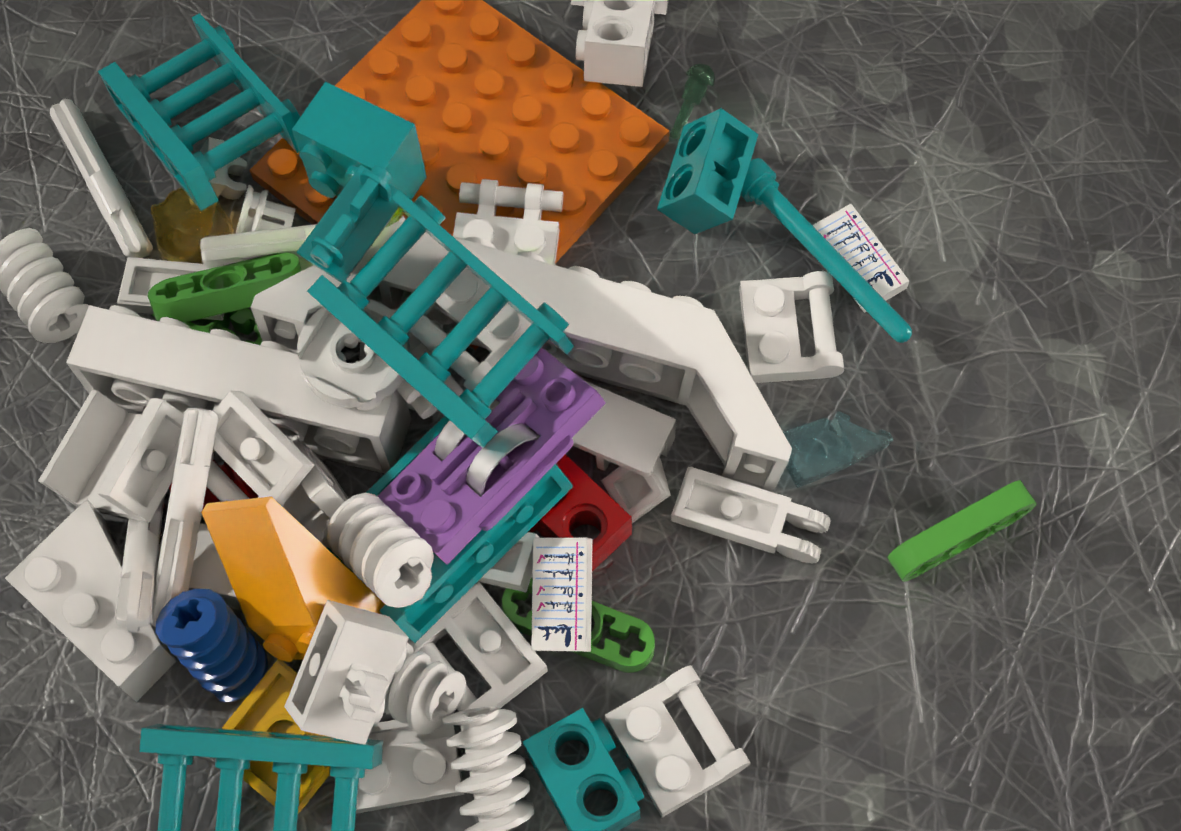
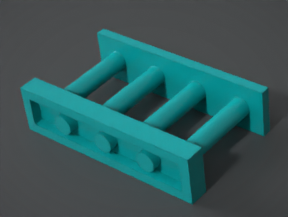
[98,13,300,211]
[307,189,574,448]
[327,416,573,643]
[139,724,383,831]

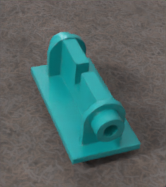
[297,165,407,283]

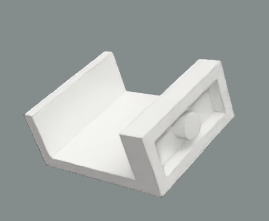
[38,390,184,523]

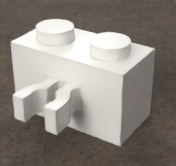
[284,600,409,745]

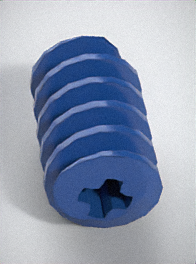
[156,588,268,702]

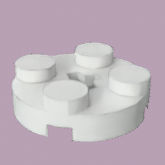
[297,299,411,411]

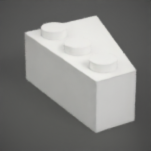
[5,499,176,702]

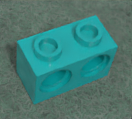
[657,108,759,234]
[522,708,645,831]

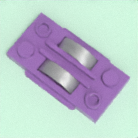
[377,348,606,565]

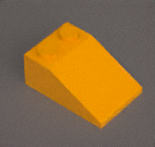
[201,496,385,662]

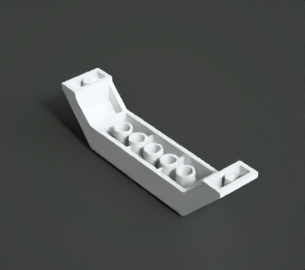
[251,221,792,492]

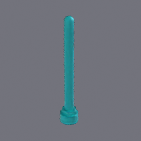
[741,158,912,343]

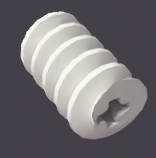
[0,228,89,343]
[323,493,434,608]
[384,643,466,734]
[443,707,534,831]

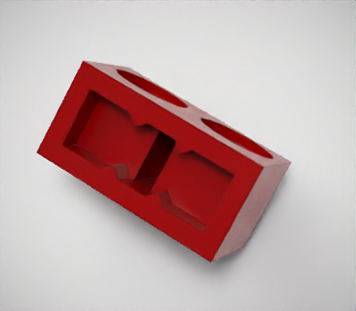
[528,454,632,572]

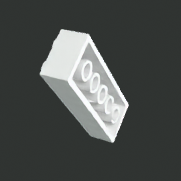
[66,305,412,474]

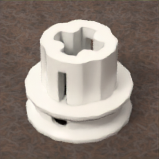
[235,185,296,234]

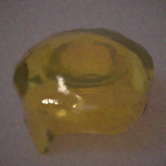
[151,187,234,264]

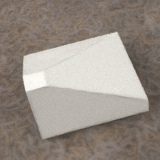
[601,458,671,524]

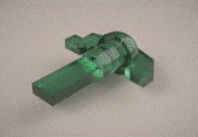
[669,63,715,141]

